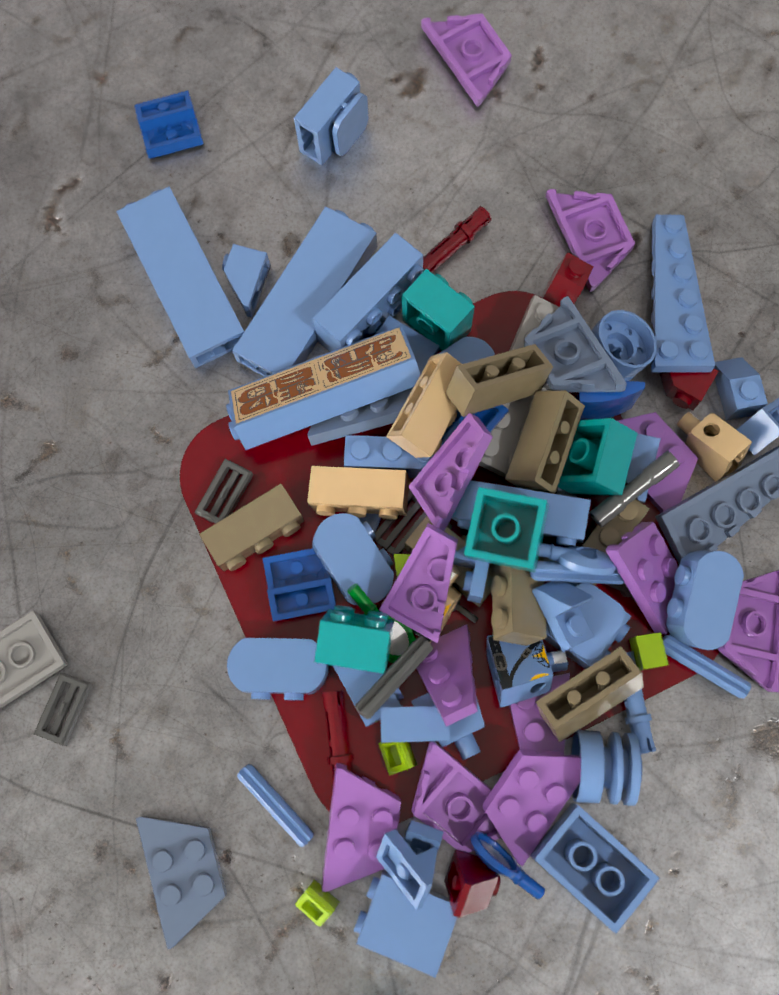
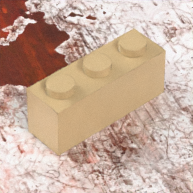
[386,352,462,458]
[307,466,410,519]

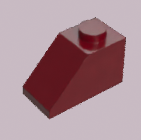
[541,252,594,307]
[659,369,719,411]
[444,850,500,918]

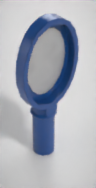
[470,831,545,899]

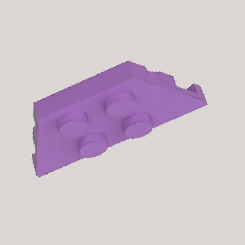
[421,14,512,107]
[545,189,635,292]
[618,412,698,513]
[606,522,678,635]
[718,570,779,693]
[411,741,502,853]
[482,749,581,866]
[321,763,401,892]

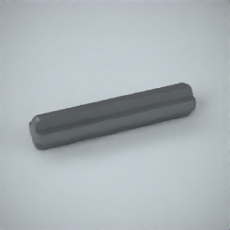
[355,636,433,720]

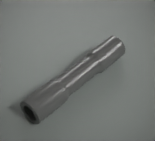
[589,451,680,528]

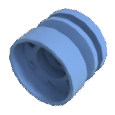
[592,310,657,381]
[571,730,642,806]

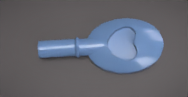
[539,543,616,575]

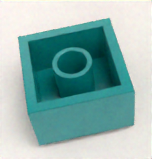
[402,269,475,352]
[557,418,637,495]
[464,487,549,572]
[314,606,395,674]

